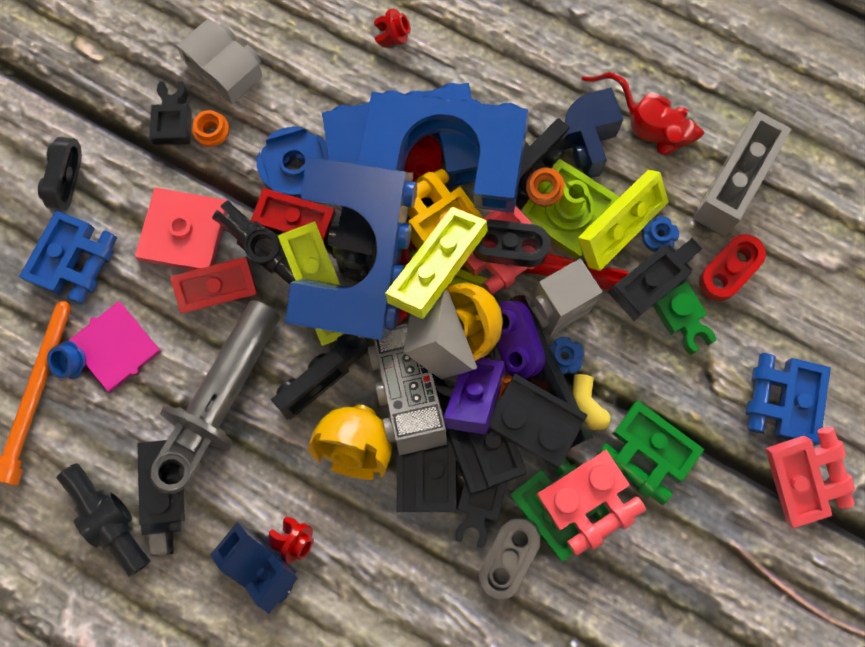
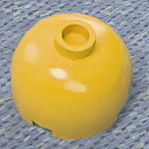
[444,282,503,361]
[308,405,393,480]

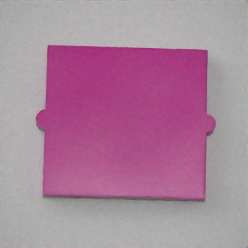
[68,301,162,393]

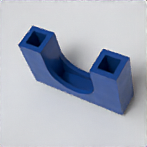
[322,82,480,208]
[357,90,528,213]
[285,157,417,340]

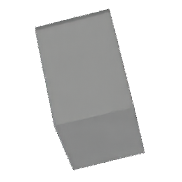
[404,290,477,379]

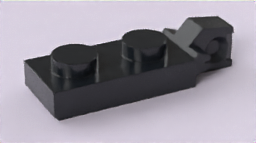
[608,238,702,321]
[271,334,369,420]
[137,440,185,556]

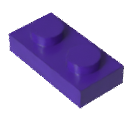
[444,358,505,435]

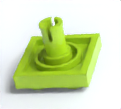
[521,158,620,260]

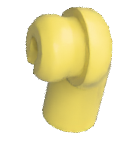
[572,374,611,431]

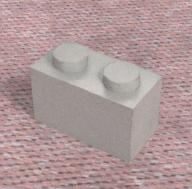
[530,258,603,336]

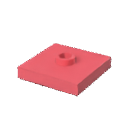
[135,187,228,270]

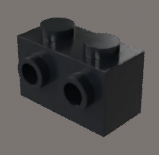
[328,206,377,282]

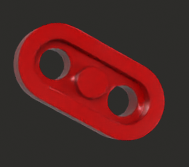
[404,136,442,199]
[699,234,766,301]

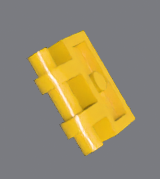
[406,169,483,250]

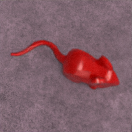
[581,72,704,155]

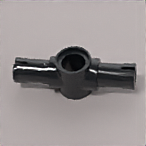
[212,200,296,285]
[56,463,151,577]

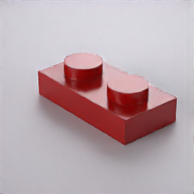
[251,188,336,245]
[169,256,258,314]

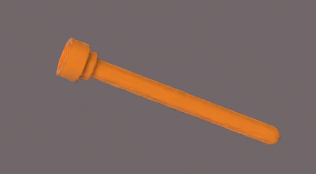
[0,301,71,486]

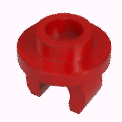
[373,8,411,48]
[268,517,314,563]

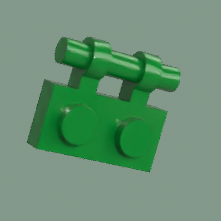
[596,400,705,505]
[509,458,610,562]

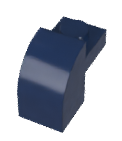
[563,87,624,178]
[210,521,298,614]

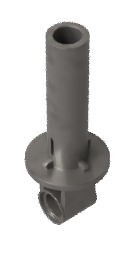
[151,300,281,494]

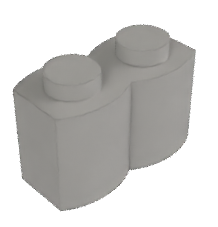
[177,18,263,104]

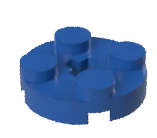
[256,126,329,198]

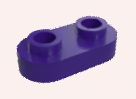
[497,301,545,379]

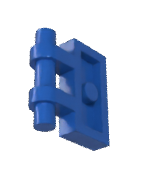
[19,210,117,305]
[746,353,831,446]

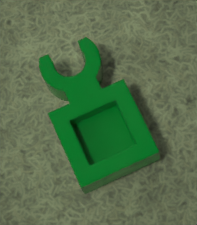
[653,282,716,355]

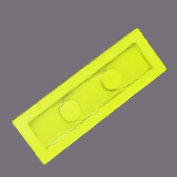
[578,170,669,271]
[385,207,488,319]
[278,221,344,346]

